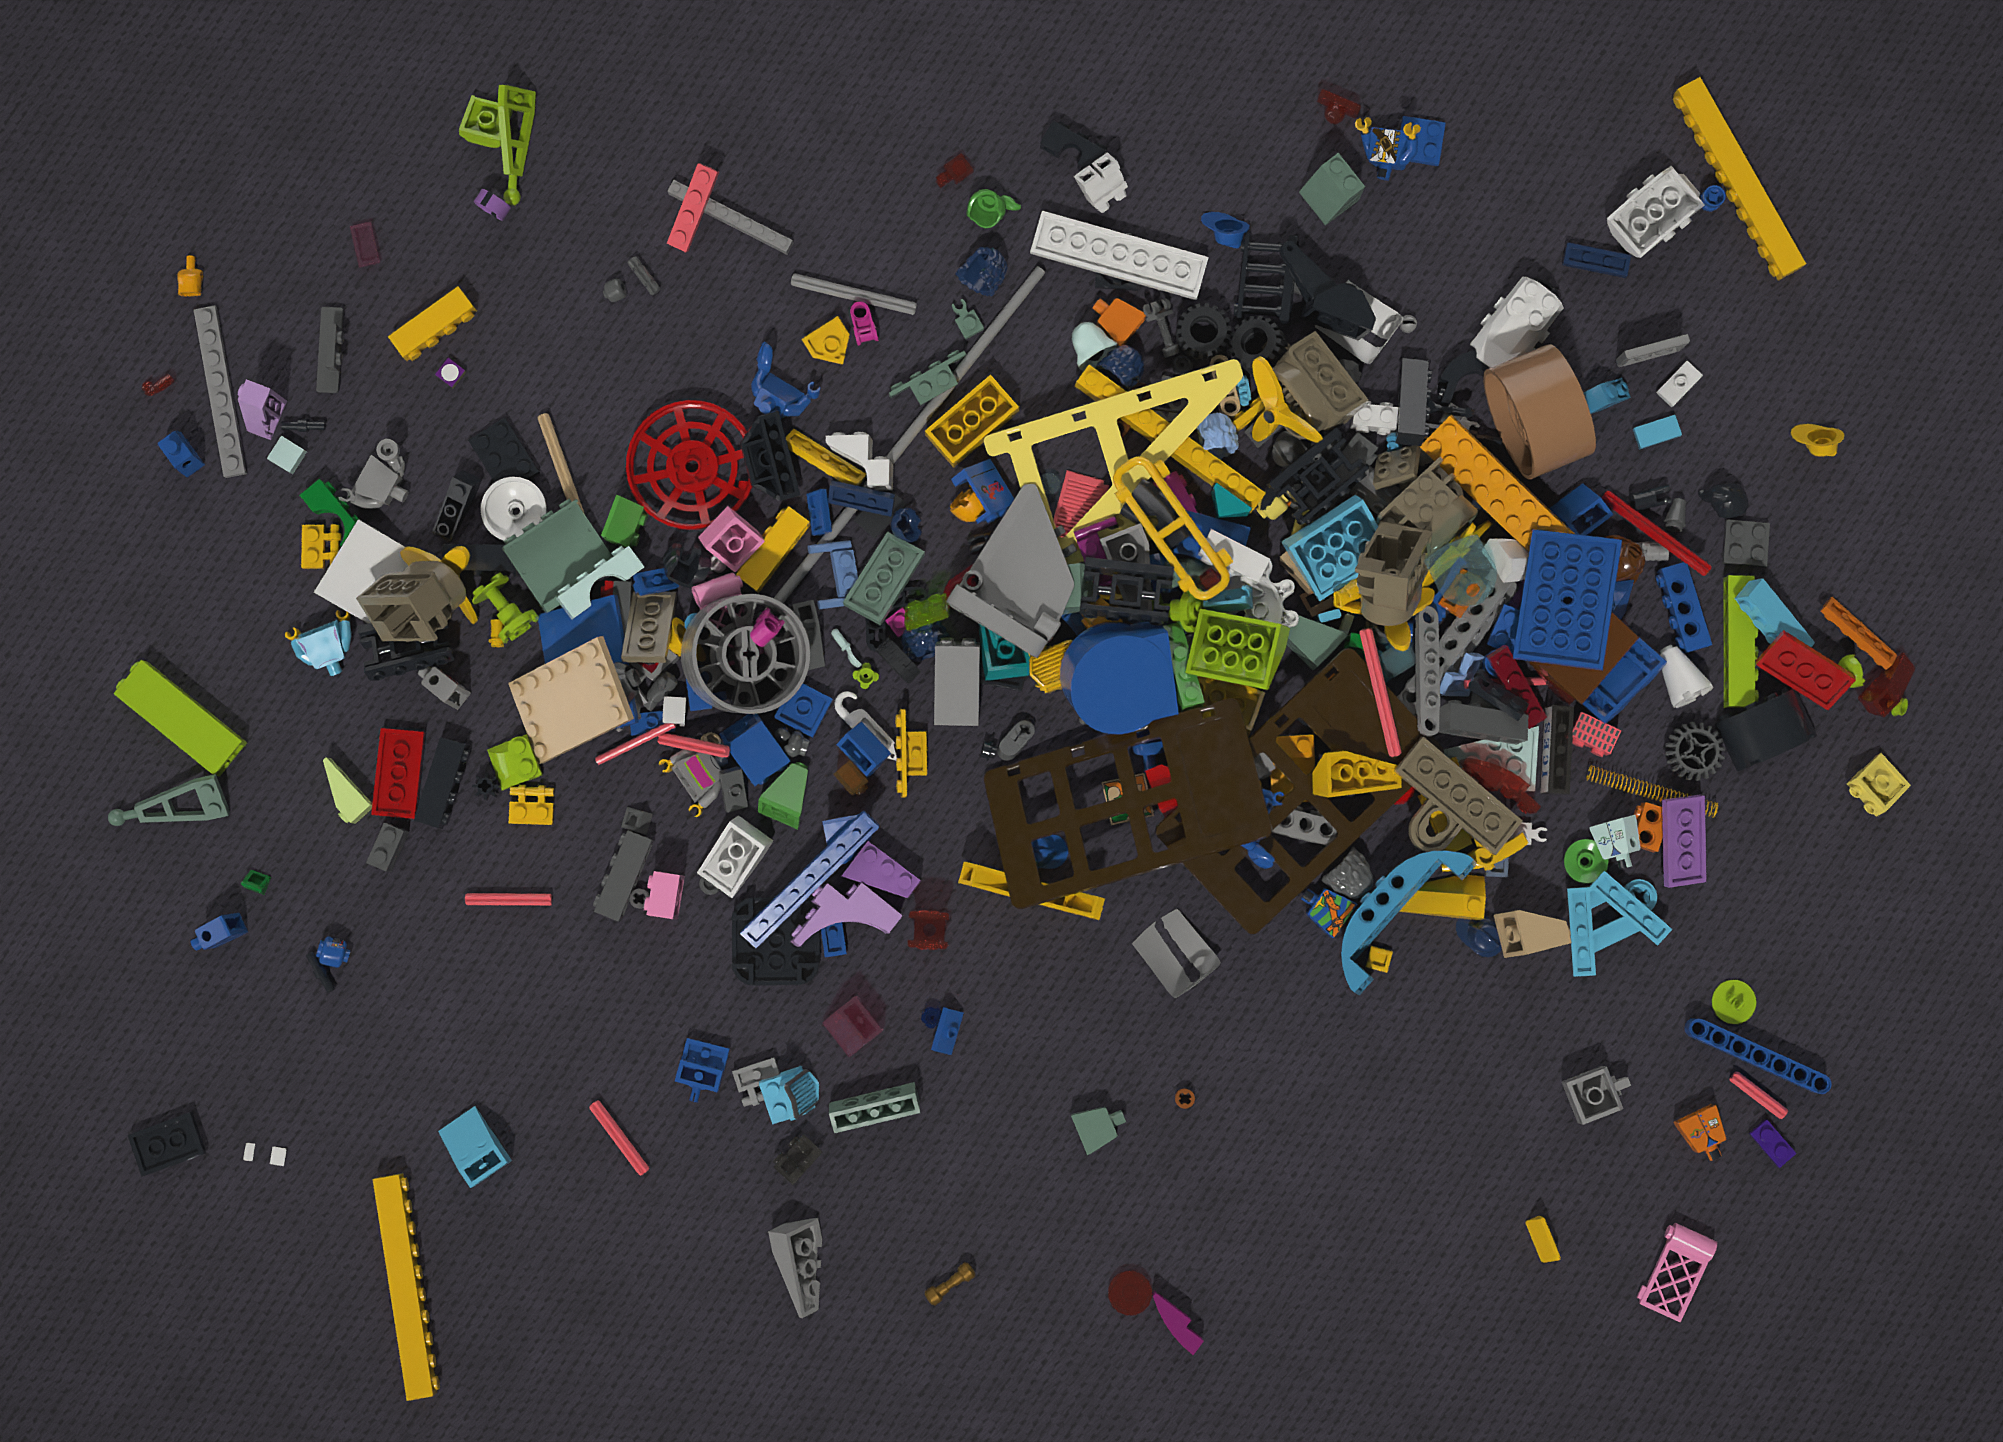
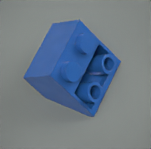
[1549,484,1614,536]
[836,722,891,778]

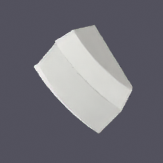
[1481,538,1529,583]

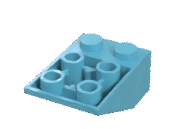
[438,1106,512,1188]

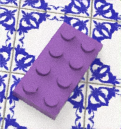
[1662,795,1706,888]

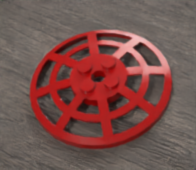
[626,400,753,530]

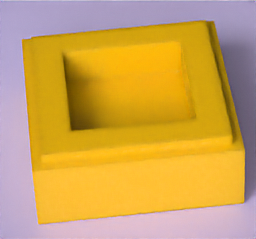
[1365,946,1393,973]

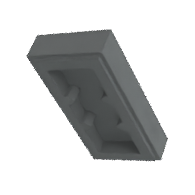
[719,766,748,813]

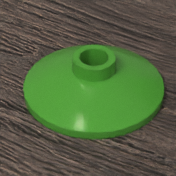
[1564,839,1608,883]

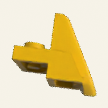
[1029,640,1073,693]

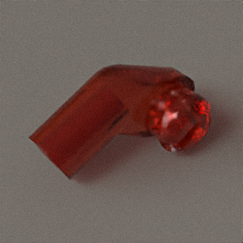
[141,373,174,396]

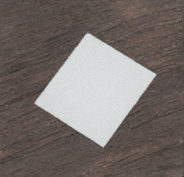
[314,520,409,623]

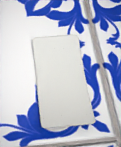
[244,1143,286,1166]

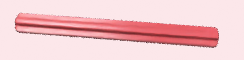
[1360,628,1401,757]

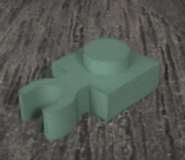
[952,299,984,340]

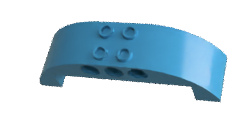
[1341,851,1477,995]

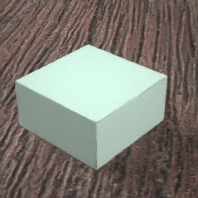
[267,436,307,474]

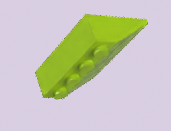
[1185,609,1290,690]

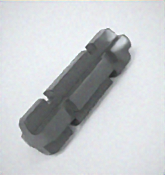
[628,256,660,295]

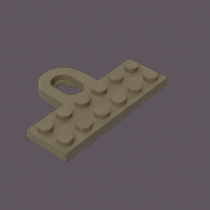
[1394,737,1523,855]

